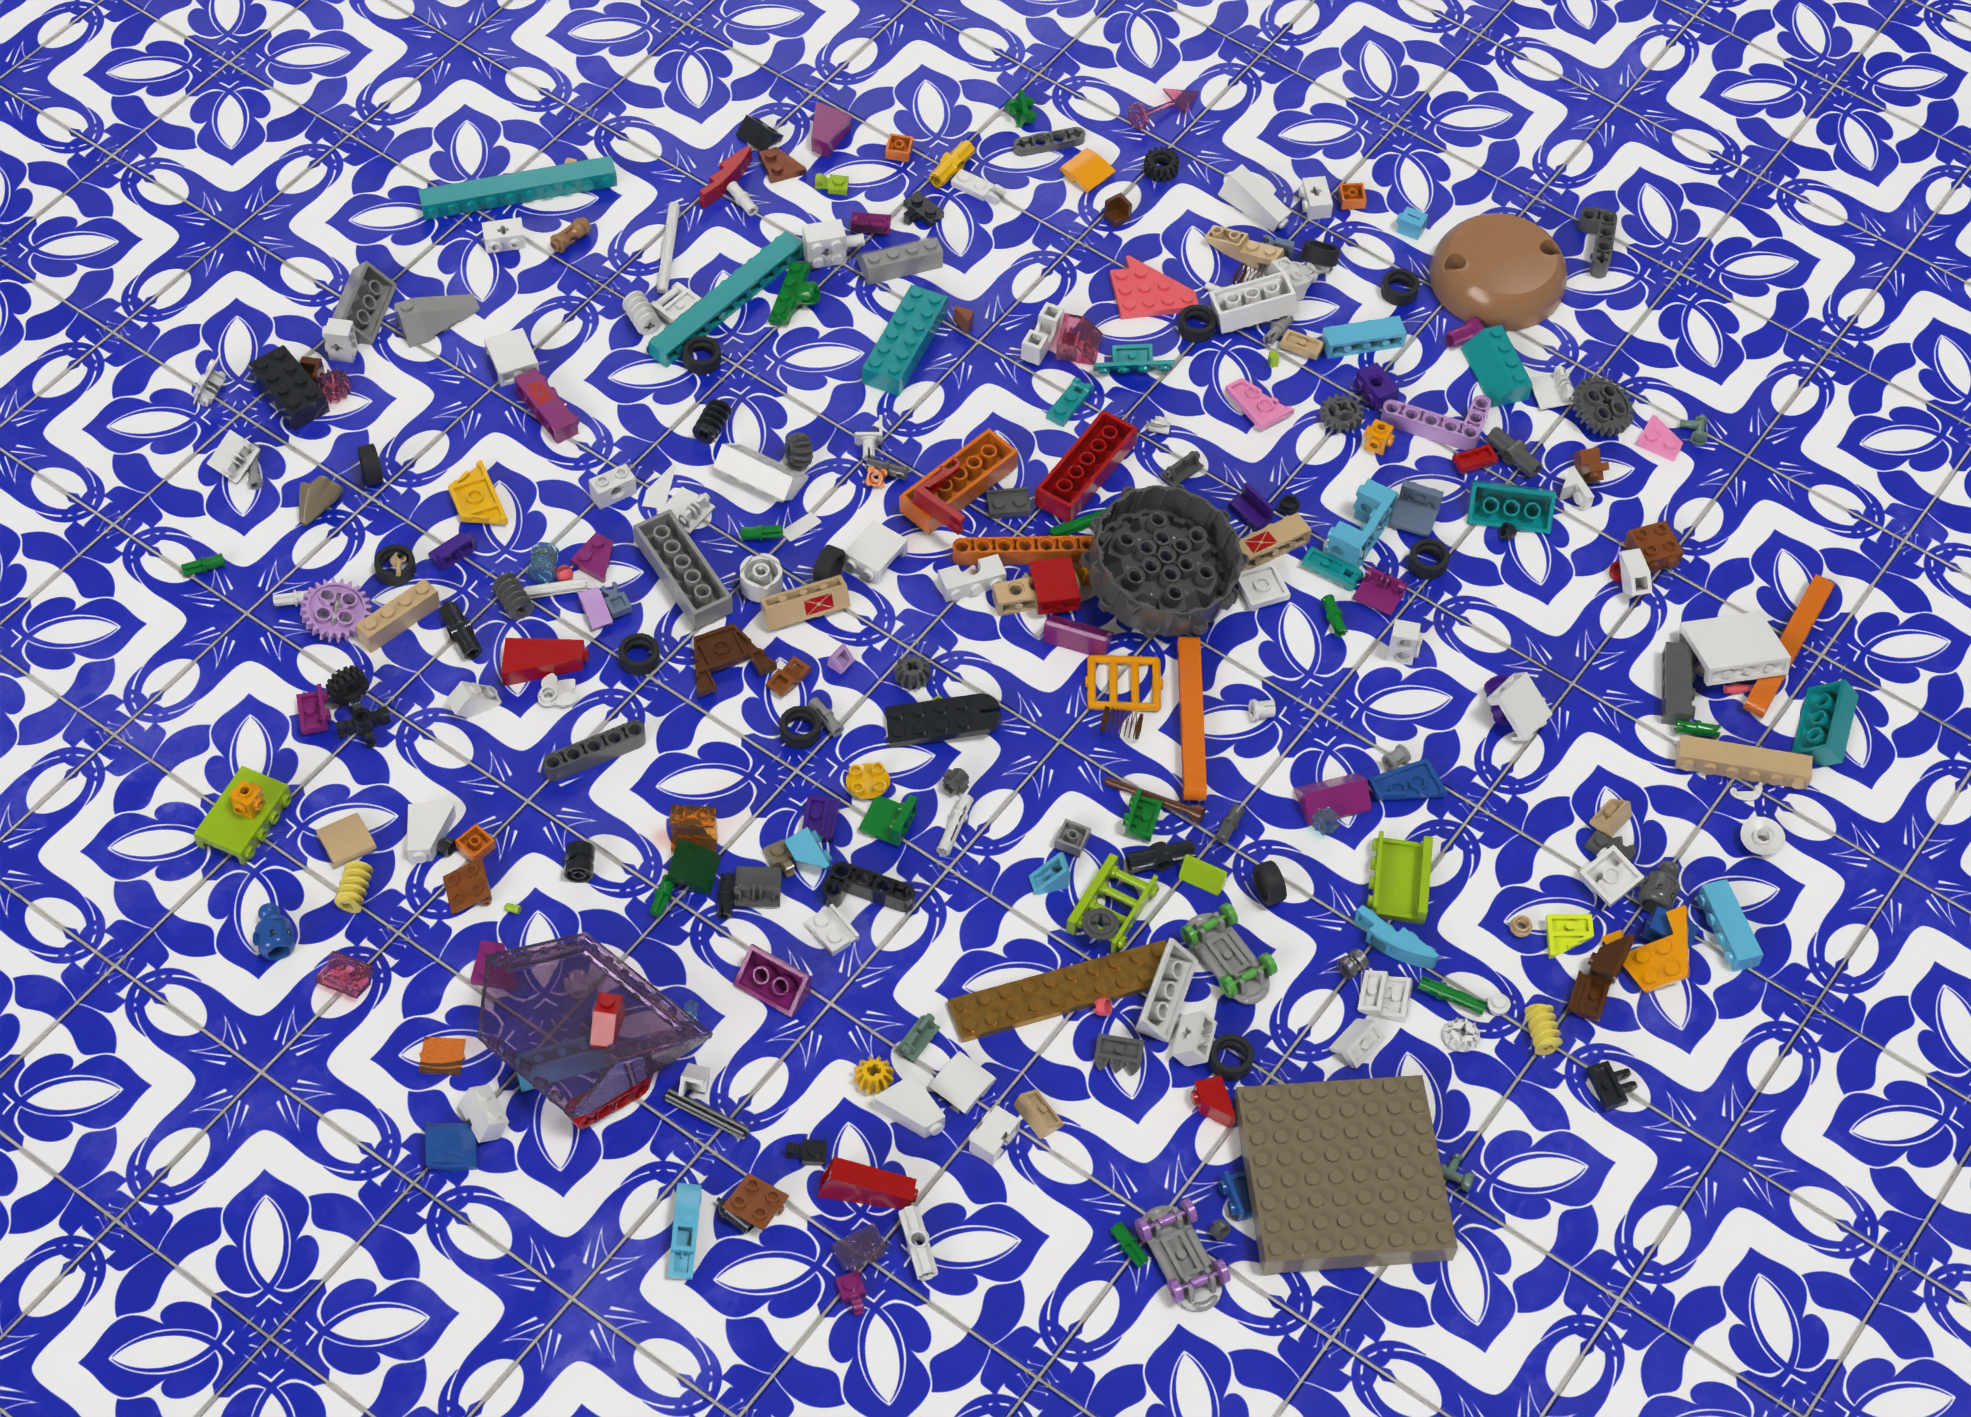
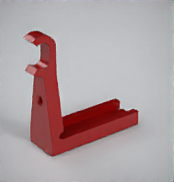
[913,457,966,535]

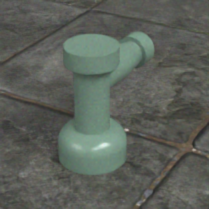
[1680,415,1708,446]
[1441,1153,1475,1192]

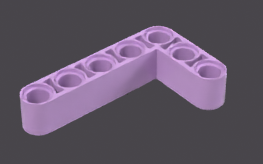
[1380,395,1491,451]

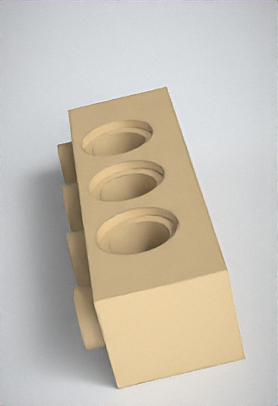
[992,569,1082,617]

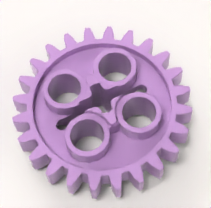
[300,578,372,643]

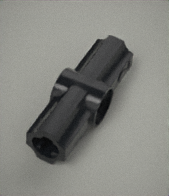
[439,600,482,660]
[1125,840,1196,873]

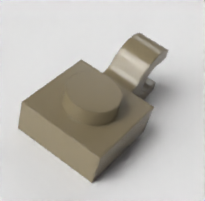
[763,839,795,878]

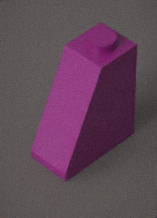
[811,102,851,157]

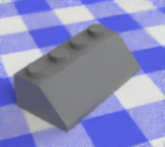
[856,237,943,285]
[332,261,397,345]

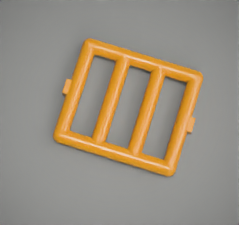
[1085,655,1163,712]

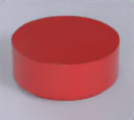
[1609,561,1622,582]

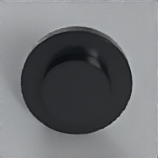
[1279,495,1300,515]

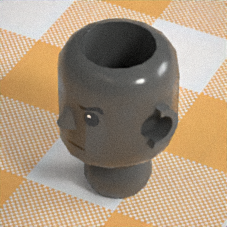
[1638,860,1680,913]

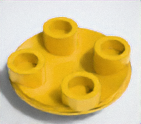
[846,762,890,799]

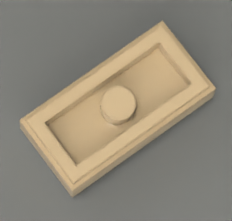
[1279,329,1325,360]

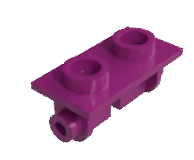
[850,212,891,235]

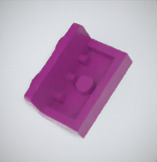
[296,683,332,735]

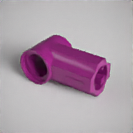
[1445,317,1485,348]

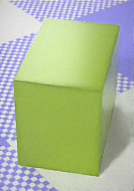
[1268,351,1279,368]

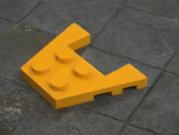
[1601,905,1690,994]

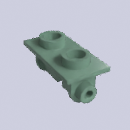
[895,1013,941,1062]

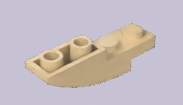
[1204,225,1285,268]

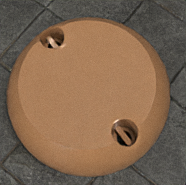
[1429,213,1568,331]

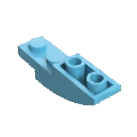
[1354,905,1439,969]
[668,1183,701,1280]

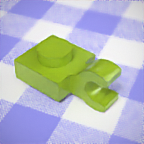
[815,173,849,196]

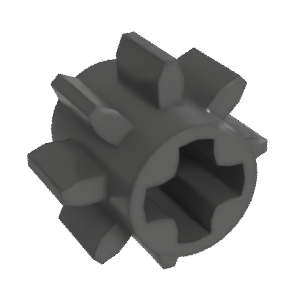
[942,768,969,795]

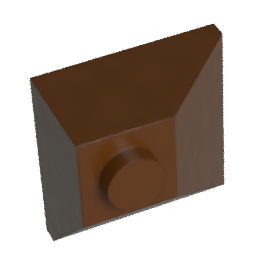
[1587,934,1635,983]

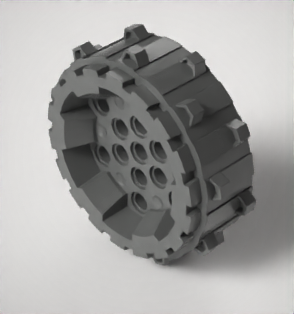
[1080,483,1249,639]

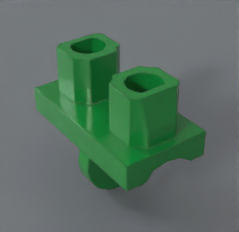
[1004,89,1036,128]

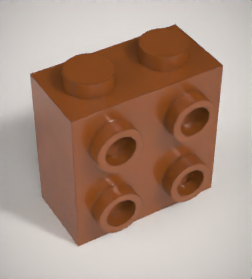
[1624,520,1684,573]

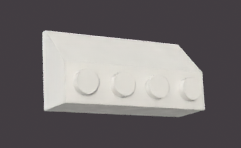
[1209,271,1299,334]
[713,443,809,502]

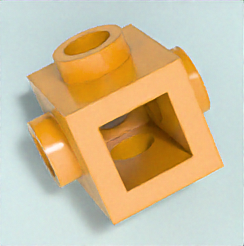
[1364,419,1395,456]
[230,780,266,820]

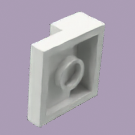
[1579,845,1644,907]

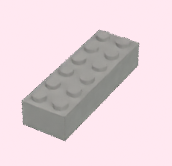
[633,509,733,630]

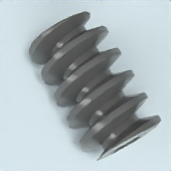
[492,572,534,620]

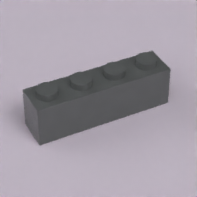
[1661,641,1696,725]

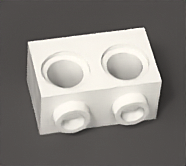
[1386,619,1423,666]

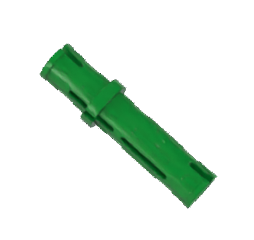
[1417,975,1487,1015]

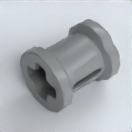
[1381,744,1411,771]

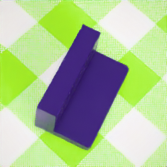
[1228,482,1274,532]
[428,532,477,571]

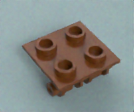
[443,857,492,915]
[722,1173,789,1231]

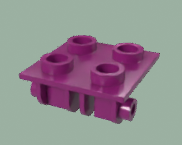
[1352,567,1408,616]

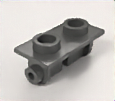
[1159,451,1204,486]

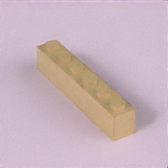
[1675,735,1813,790]

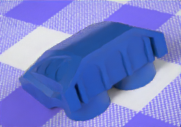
[425,1121,477,1172]

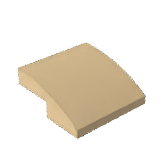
[315,812,377,867]

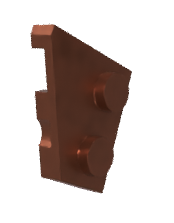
[759,147,807,184]

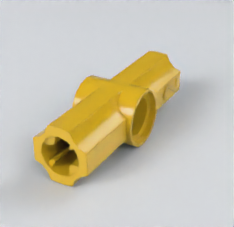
[929,140,975,188]

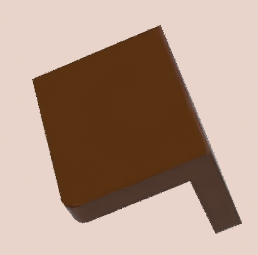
[1104,192,1132,228]
[300,356,325,387]

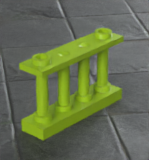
[1066,853,1159,954]

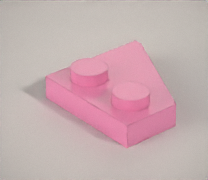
[1636,415,1683,461]

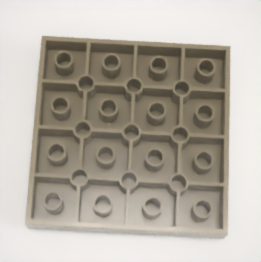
[1233,1075,1458,1274]

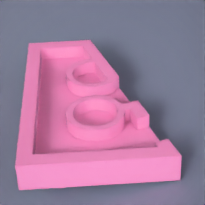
[1225,378,1294,431]

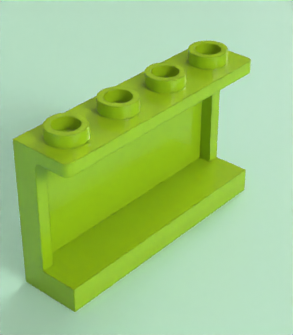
[193,766,292,865]
[1367,830,1433,925]

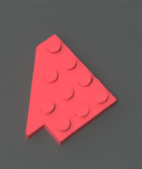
[1109,255,1199,320]

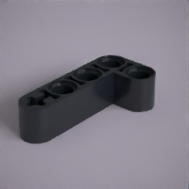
[822,861,915,913]

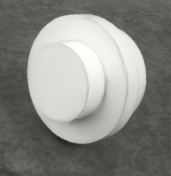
[1487,993,1511,1016]

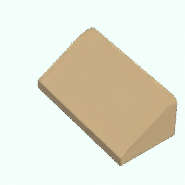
[1589,799,1632,837]
[1014,1089,1064,1139]

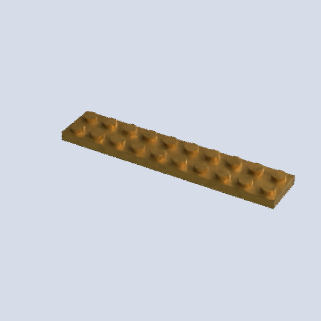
[948,940,1167,1043]

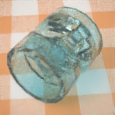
[528,542,559,582]

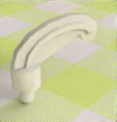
[1730,782,1763,801]

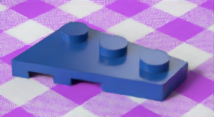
[1367,758,1448,800]

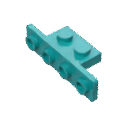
[1093,344,1175,374]

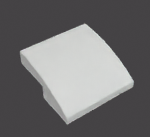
[1358,970,1413,1022]
[929,1051,997,1115]

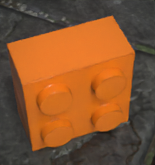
[885,133,914,162]
[1338,183,1367,210]
[455,824,496,861]

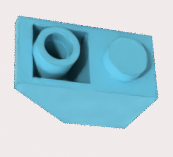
[784,827,833,870]

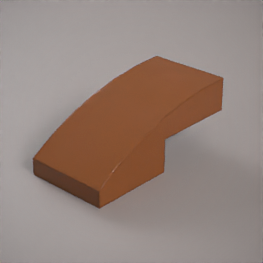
[765,656,812,698]

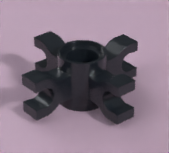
[335,696,391,748]

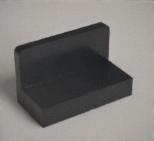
[736,114,784,151]

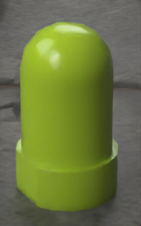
[504,903,521,915]

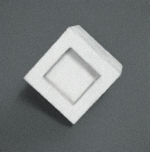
[678,1063,711,1097]

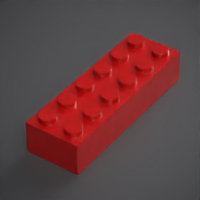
[1035,410,1138,522]

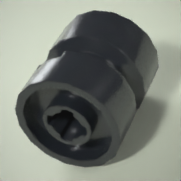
[564,841,595,883]

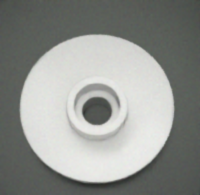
[1740,817,1785,856]

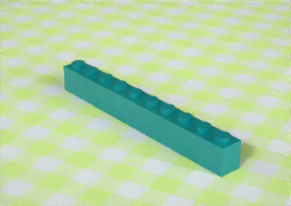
[418,156,617,220]
[648,231,804,368]

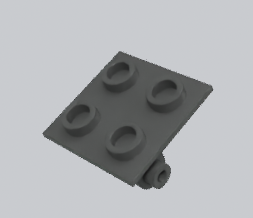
[734,866,782,907]

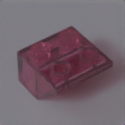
[1056,313,1103,365]

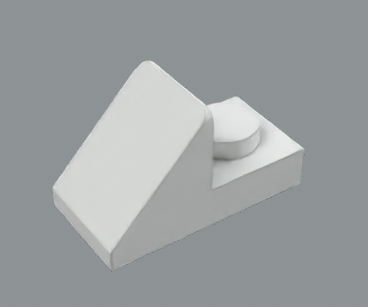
[1559,466,1594,511]

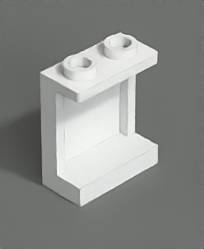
[484,328,539,387]
[844,520,908,584]
[1486,672,1553,741]

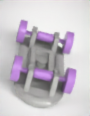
[1135,1198,1231,1312]

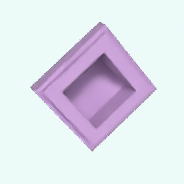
[827,644,855,674]

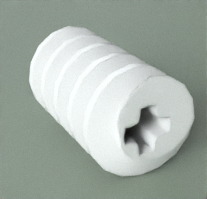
[622,291,661,335]

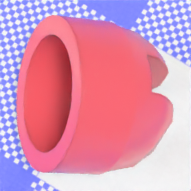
[556,565,574,582]
[1093,997,1112,1016]

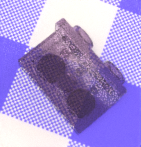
[830,1222,890,1273]

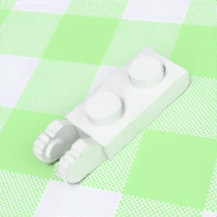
[951,169,1006,205]

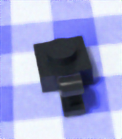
[785,1139,827,1166]

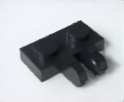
[1585,1061,1638,1111]

